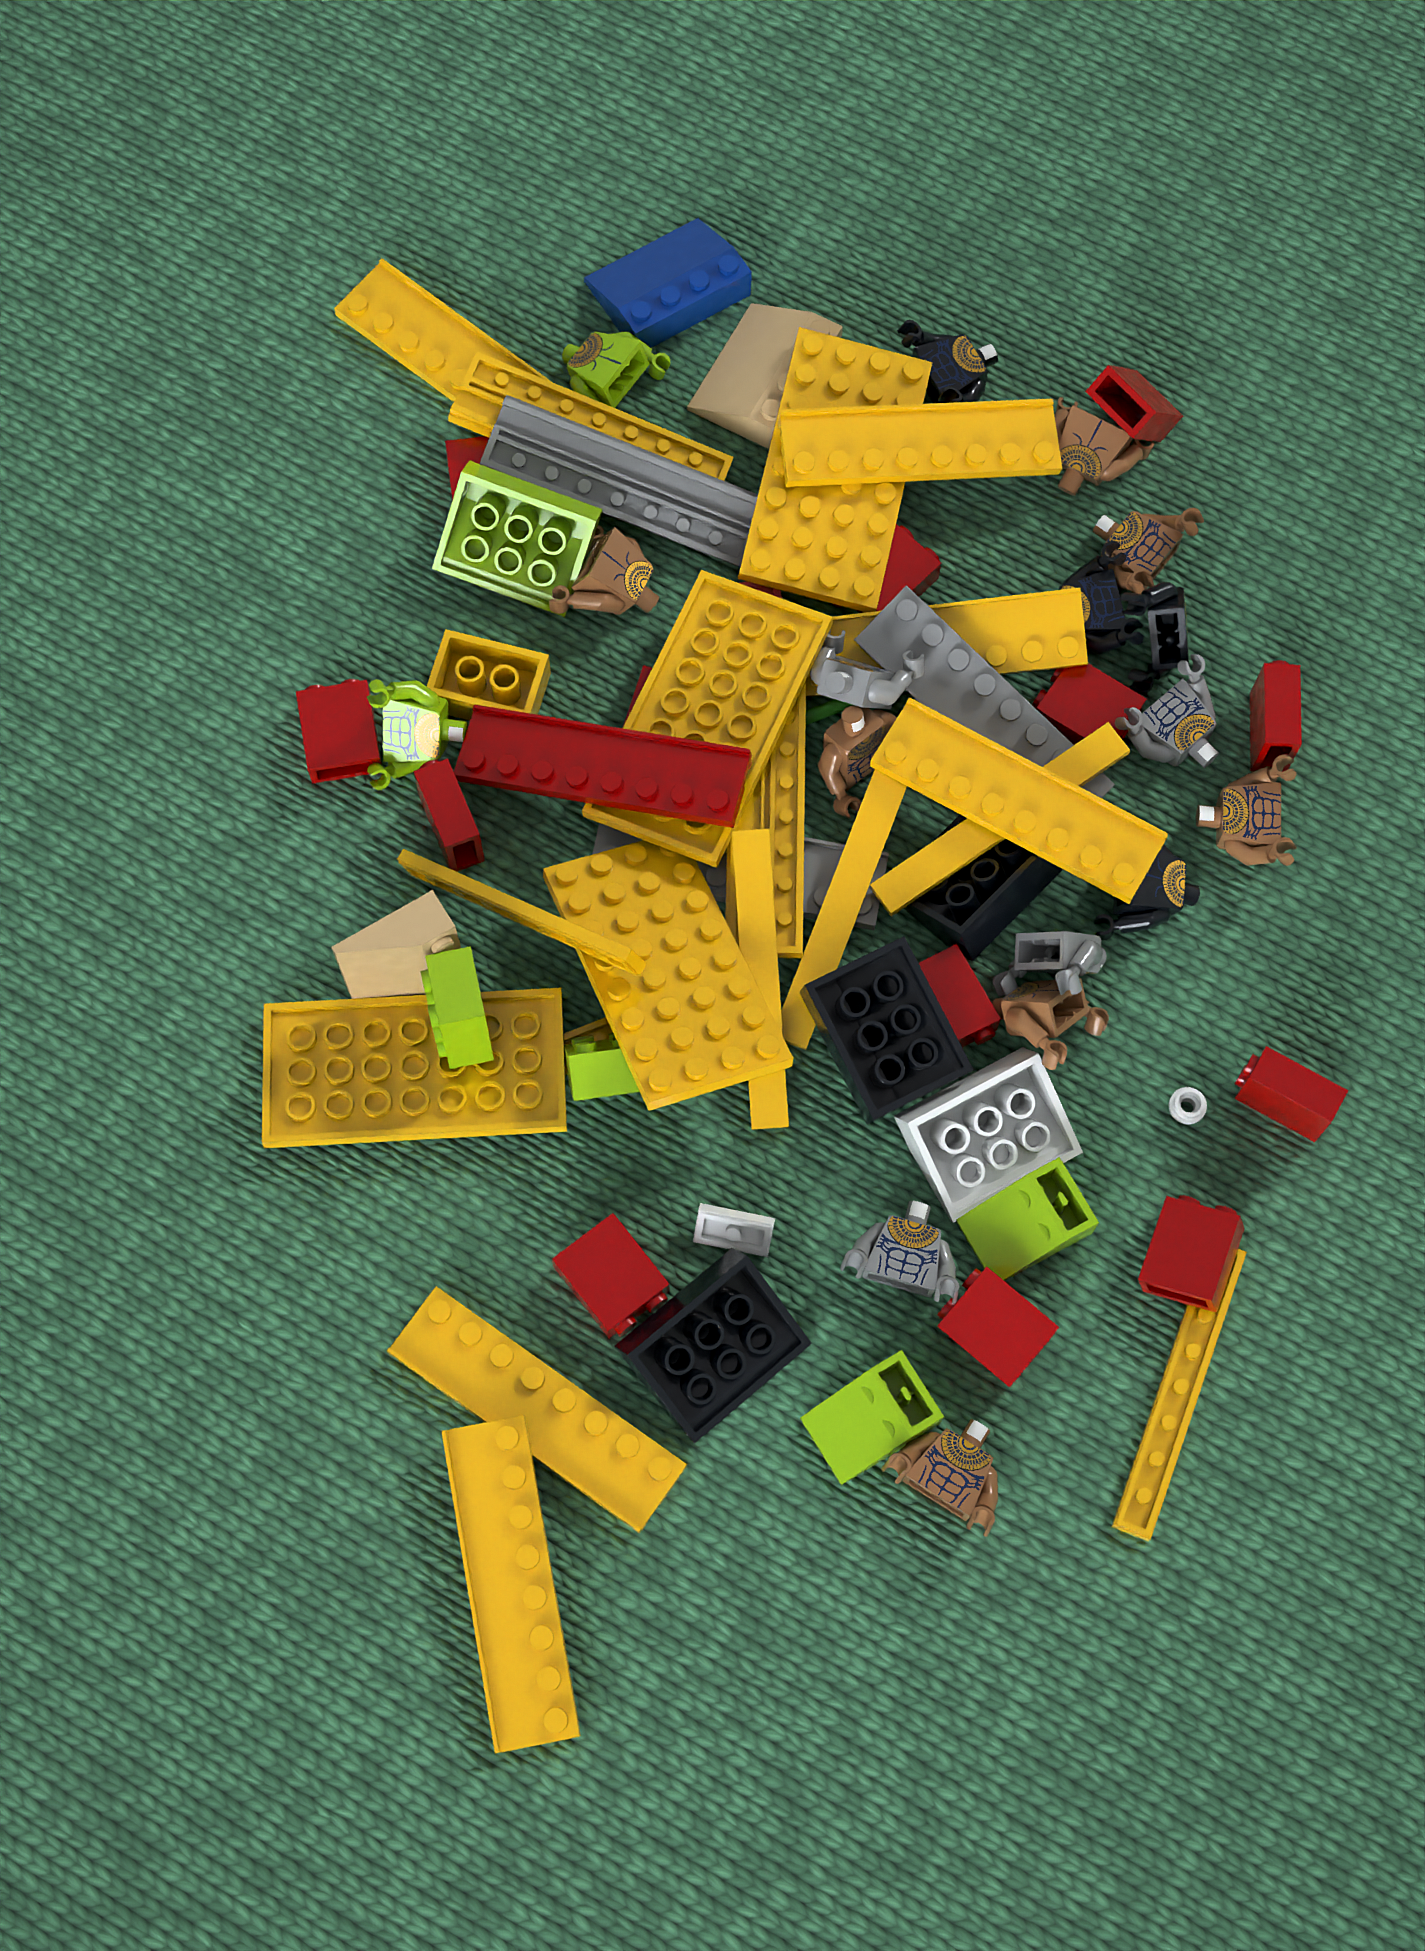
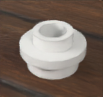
[1169,1087,1207,1125]

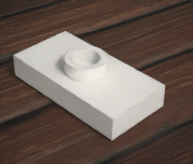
[693,1203,775,1257]

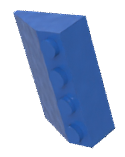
[584,218,752,348]

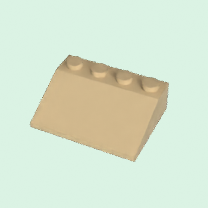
[687,303,843,449]
[331,890,461,999]

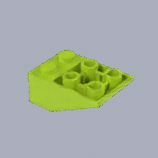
[956,1157,1099,1281]
[800,1350,944,1485]

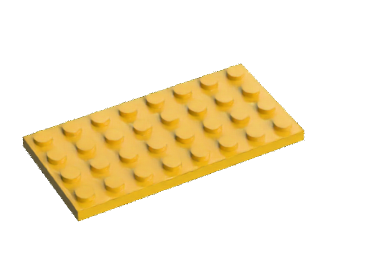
[737,327,932,612]
[582,570,833,868]
[543,840,793,1111]
[262,988,567,1148]

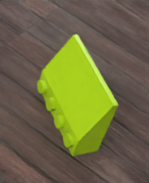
[432,461,603,617]

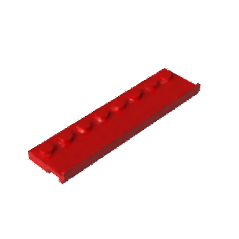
[454,705,752,828]

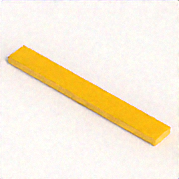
[870,722,1130,916]
[781,769,907,1050]
[732,829,789,1130]
[397,849,647,976]
[1111,1249,1247,1541]

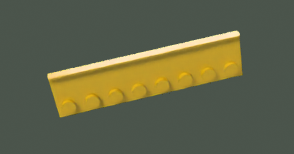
[334,258,552,402]
[448,351,734,481]
[778,399,1063,487]
[805,588,1088,697]
[725,682,806,958]
[870,698,1168,904]
[386,1286,687,1533]
[442,1415,581,1754]

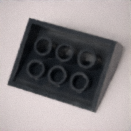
[903,815,1063,962]
[799,936,974,1125]
[614,1248,812,1444]

